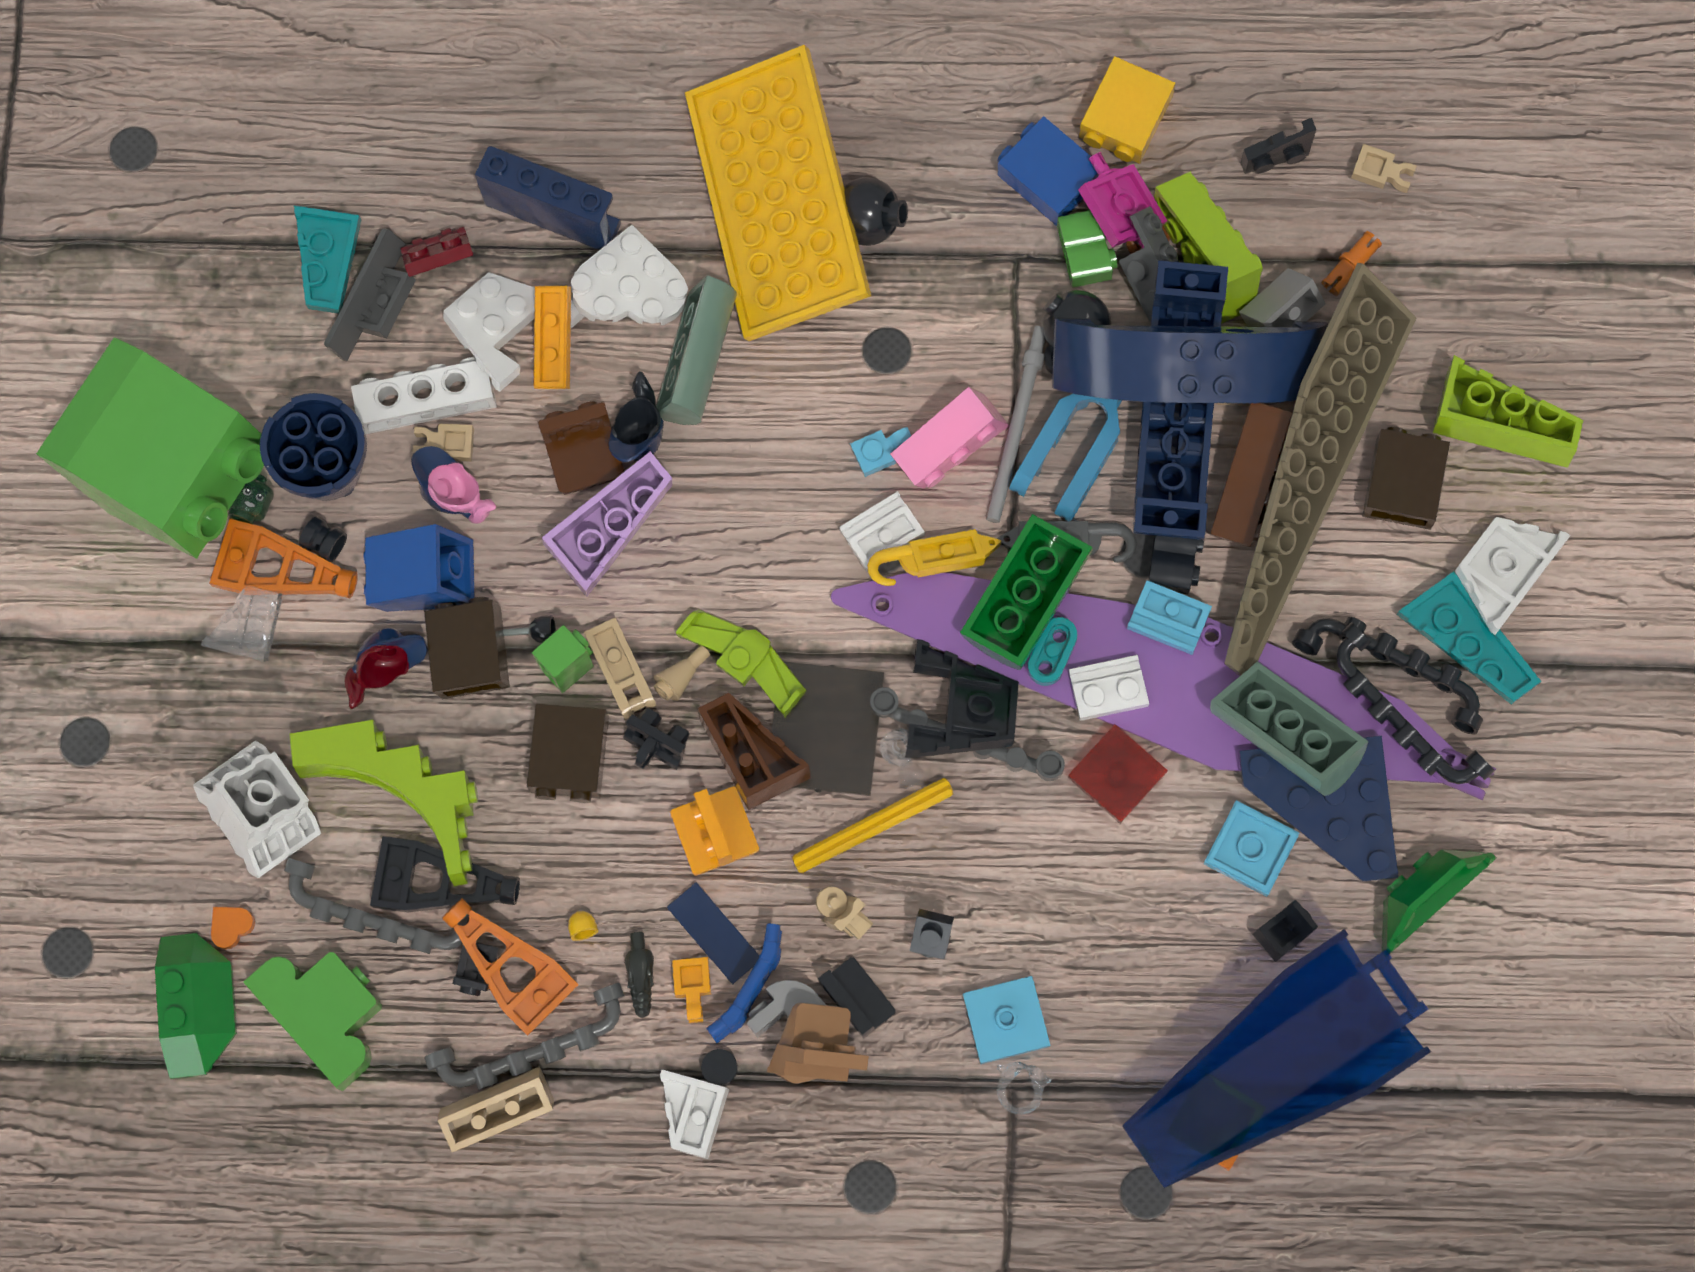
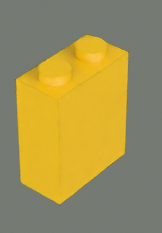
[1079,56,1176,164]

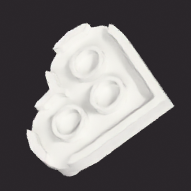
[571,225,688,325]

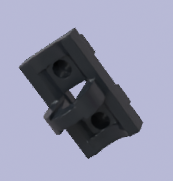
[623,708,690,770]

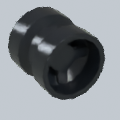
[299,516,347,562]

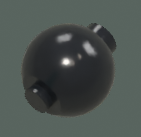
[844,177,908,246]
[1043,290,1112,350]

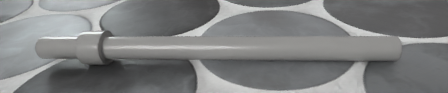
[986,326,1046,523]

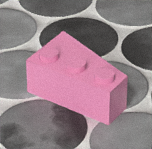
[890,387,1010,489]

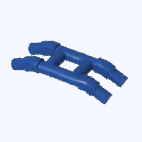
[706,923,782,1043]

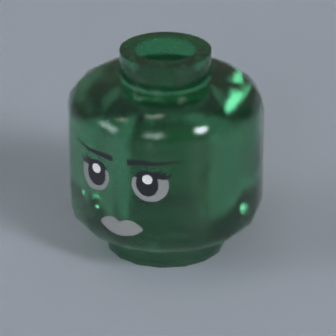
[228,474,274,524]

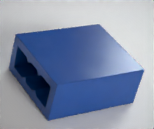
[997,116,1098,226]

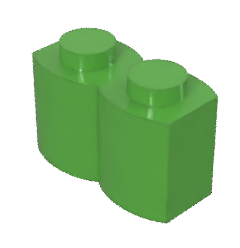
[1057,210,1117,288]

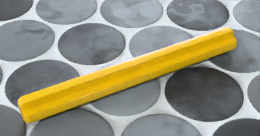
[792,778,953,873]

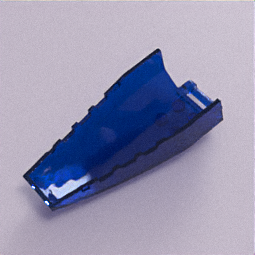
[1122,929,1431,1188]

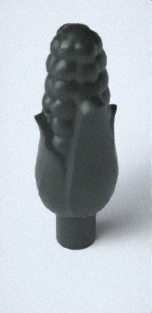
[625,932,654,1018]

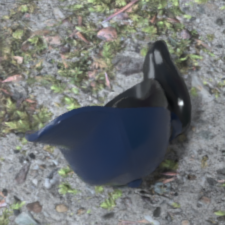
[608,371,664,462]

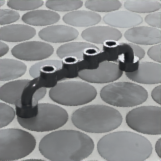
[1292,617,1483,735]
[1336,622,1495,784]

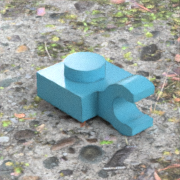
[850,427,911,477]

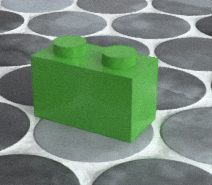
[531,625,594,694]

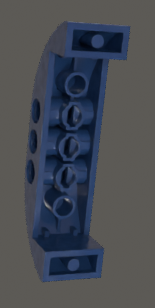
[1133,261,1228,540]
[1052,319,1328,403]

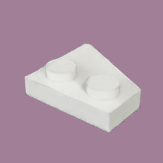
[660,1070,729,1159]

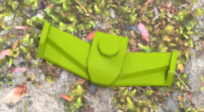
[676,610,807,718]

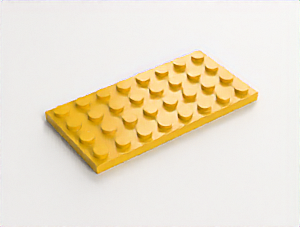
[685,45,871,341]

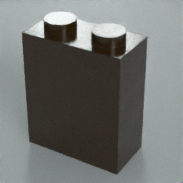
[1362,427,1450,530]
[424,597,510,699]
[527,704,609,803]

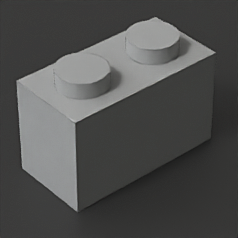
[1239,268,1326,328]

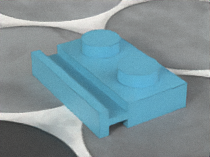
[1127,580,1212,655]

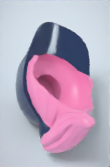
[411,446,496,524]

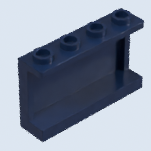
[475,146,621,250]

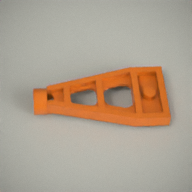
[209,519,358,598]
[442,898,579,1036]

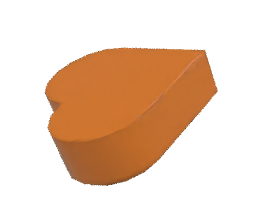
[211,907,255,950]

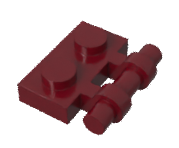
[400,226,473,277]

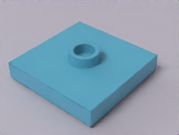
[1203,800,1300,897]
[963,976,1051,1065]

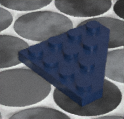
[1239,736,1398,881]

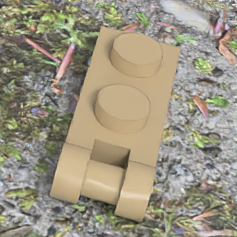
[584,617,657,720]

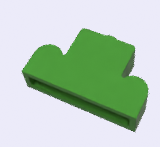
[243,952,382,1091]

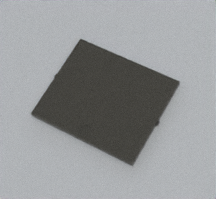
[772,662,884,796]

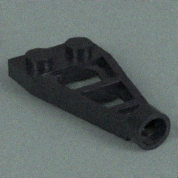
[370,836,520,913]

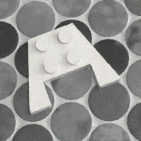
[443,272,584,392]

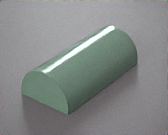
[656,275,737,425]
[1210,661,1368,796]

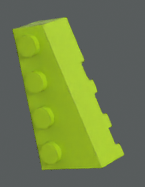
[1154,171,1263,324]
[1432,355,1583,468]

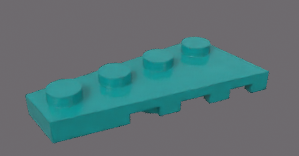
[1396,571,1542,705]

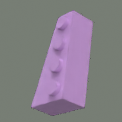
[542,452,672,597]

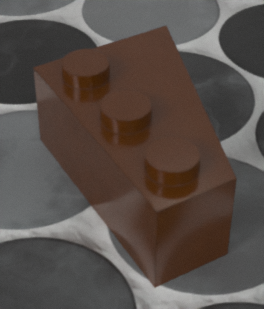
[697,693,811,810]

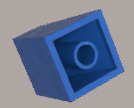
[364,524,475,612]

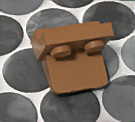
[767,1003,869,1084]

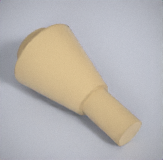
[653,645,710,701]

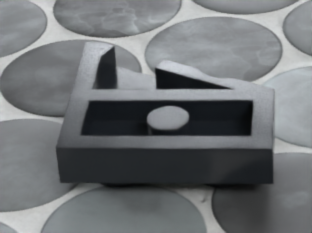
[1241,118,1316,174]

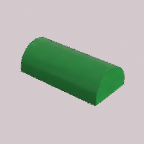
[960,514,1093,670]

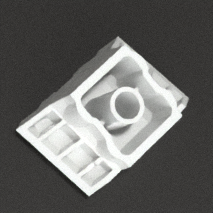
[193,741,321,878]

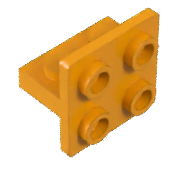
[670,786,759,876]

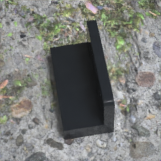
[818,957,896,1039]

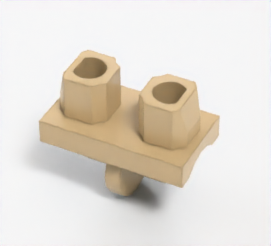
[816,886,873,939]

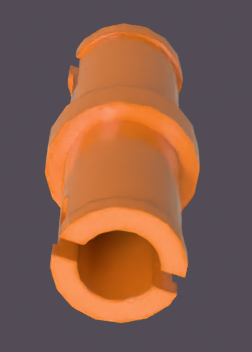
[1321,231,1382,296]

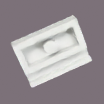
[839,491,925,571]
[1069,655,1149,721]

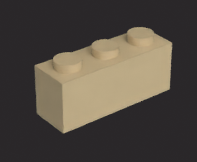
[438,1067,554,1153]

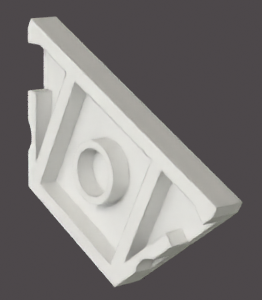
[1455,517,1570,635]

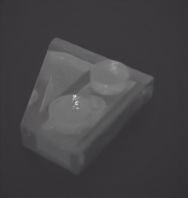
[201,586,283,662]

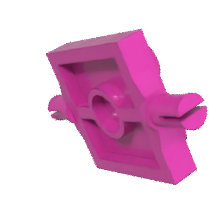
[1078,152,1167,248]

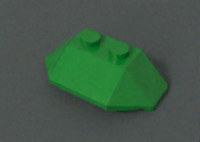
[1382,849,1496,957]
[155,933,237,1079]

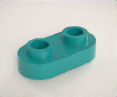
[1028,617,1077,686]

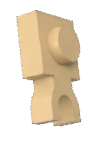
[1351,144,1417,193]
[412,424,474,462]

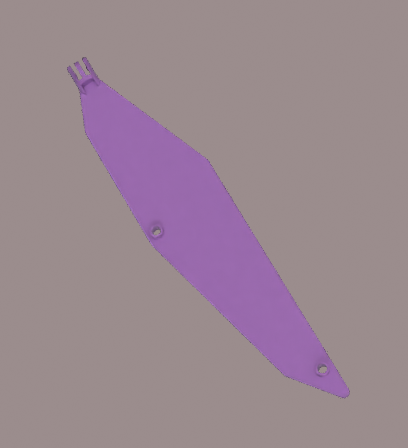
[831,572,1496,800]

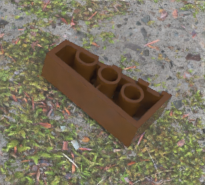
[1210,403,1292,548]

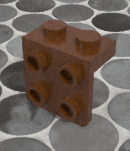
[538,401,625,495]

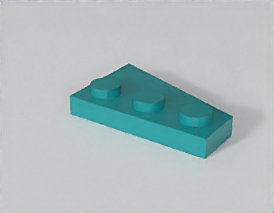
[294,205,362,314]

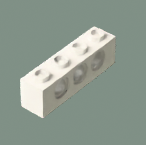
[351,357,497,434]

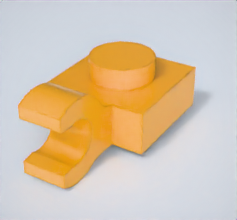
[672,957,712,1023]

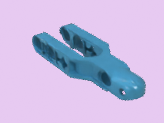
[1009,394,1123,522]

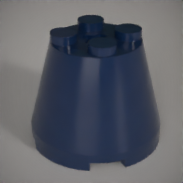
[260,393,367,501]

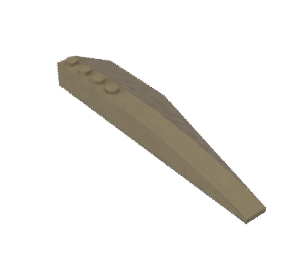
[1224,263,1417,676]

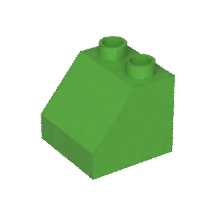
[36,337,264,559]

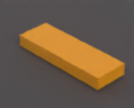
[534,286,571,389]

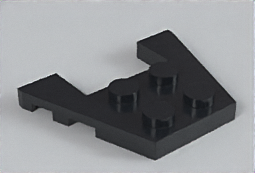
[905,639,1019,758]

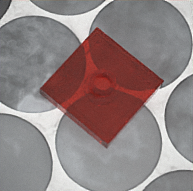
[1067,724,1168,824]

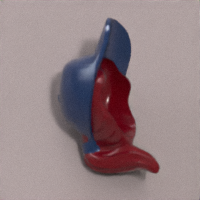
[344,628,427,709]

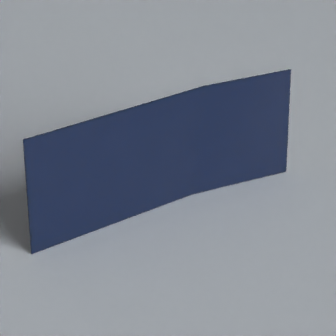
[667,882,759,984]

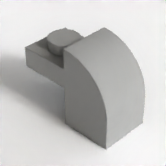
[747,980,825,1038]

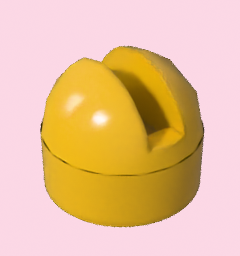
[568,911,598,941]

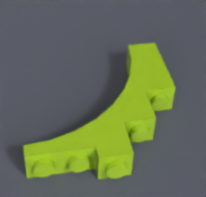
[290,720,478,886]

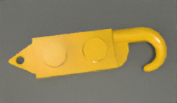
[867,529,1001,586]

